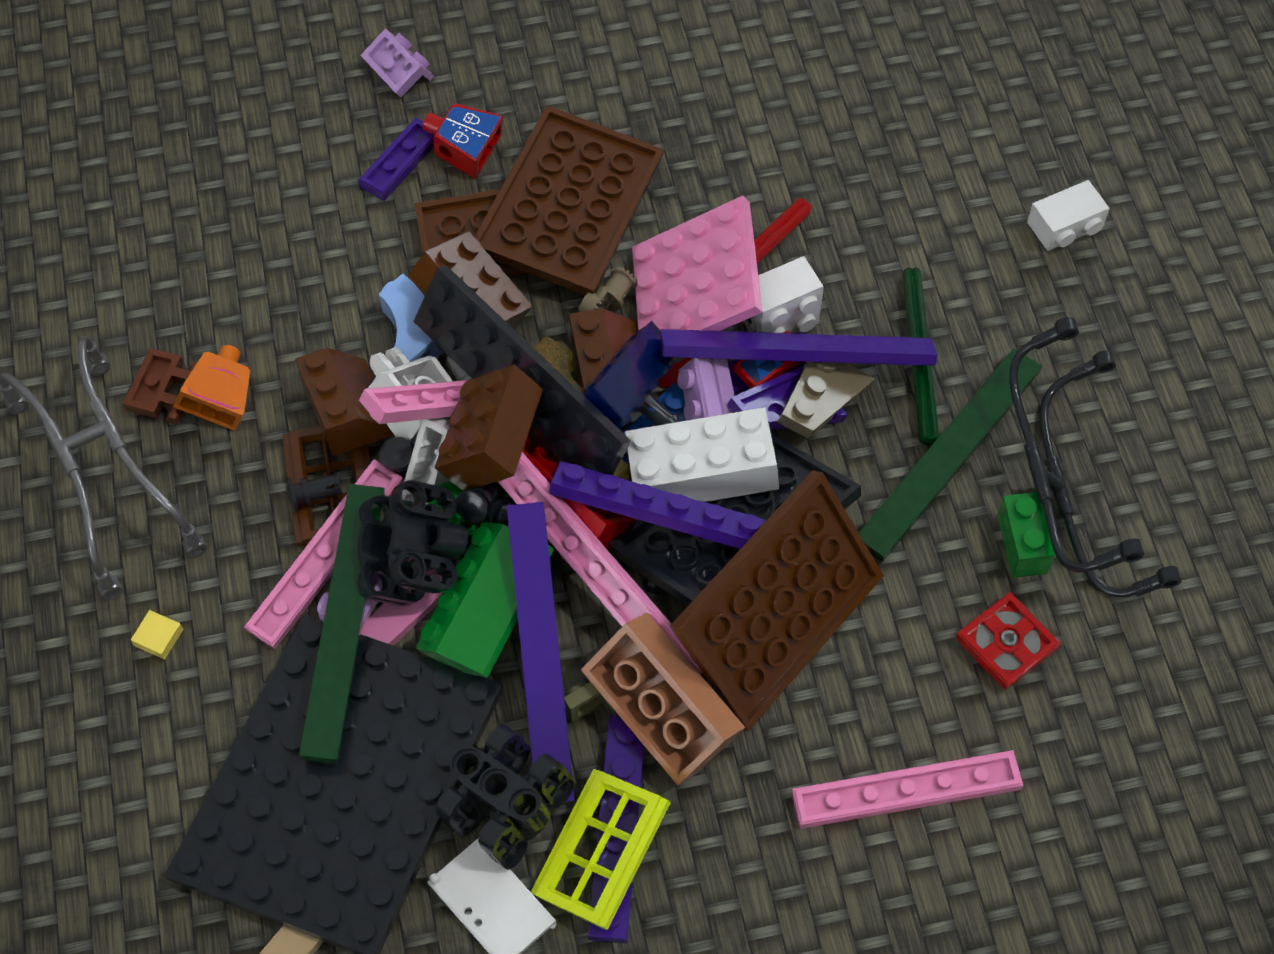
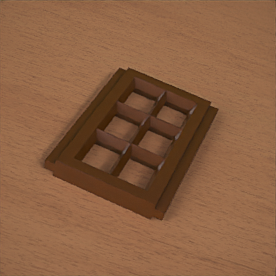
[282,426,371,546]

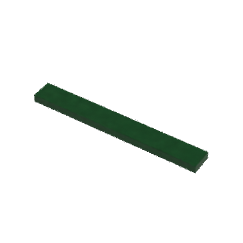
[859,348,1042,562]
[299,484,385,764]

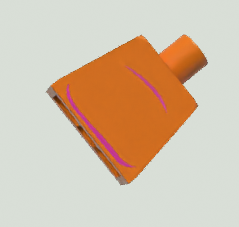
[173,345,250,431]

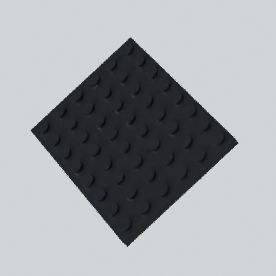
[165,614,503,954]

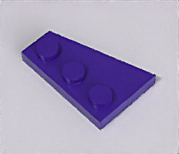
[727,364,848,429]

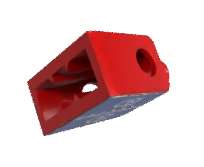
[423,104,503,179]

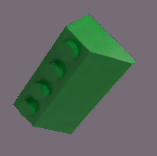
[415,522,554,678]

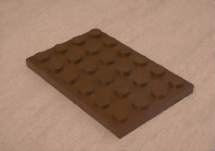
[474,105,664,296]
[670,470,884,731]

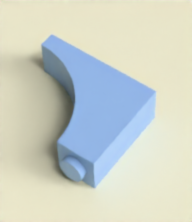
[379,274,444,362]

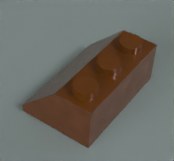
[569,308,652,417]
[295,348,394,456]

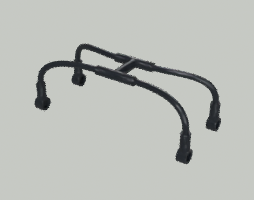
[1009,317,1182,598]

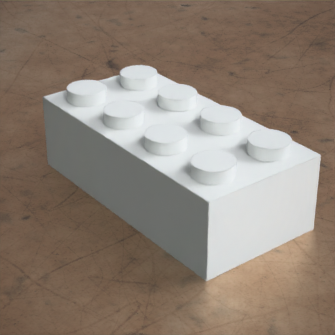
[625,408,779,502]

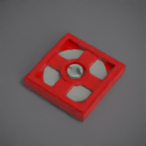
[955,592,1061,691]

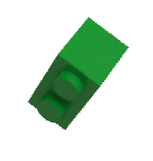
[997,492,1055,578]

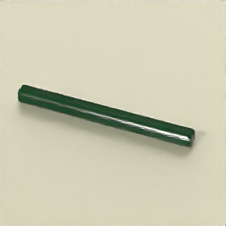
[902,267,939,444]

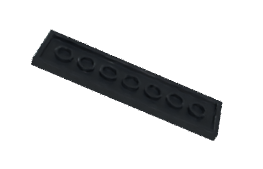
[413,266,631,475]

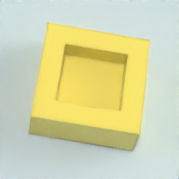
[131,610,184,660]

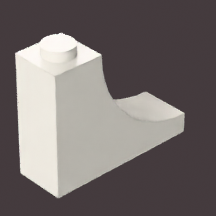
[402,417,452,505]

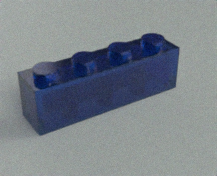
[582,321,673,429]

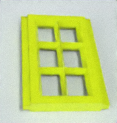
[531,769,671,930]

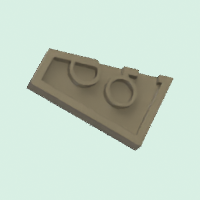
[777,362,876,439]

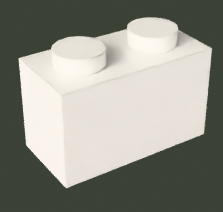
[1027,180,1110,251]

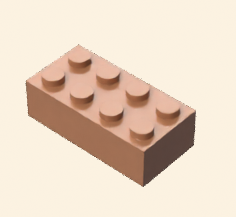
[581,613,745,785]

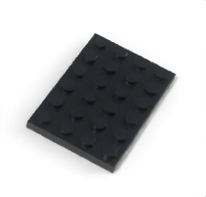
[608,433,862,606]

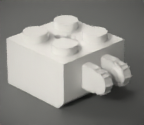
[367,347,453,444]

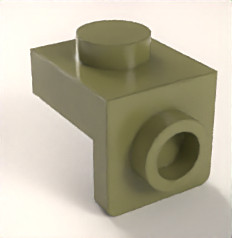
[564,682,619,723]

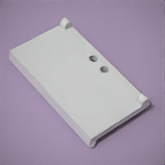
[427,838,557,954]

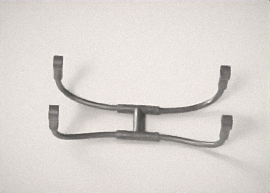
[0,336,208,601]

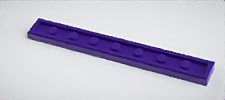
[660,329,938,366]
[507,502,575,802]

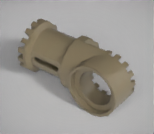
[578,266,637,312]

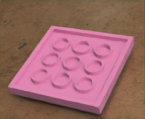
[632,195,763,361]

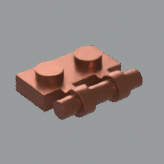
[122,348,197,425]

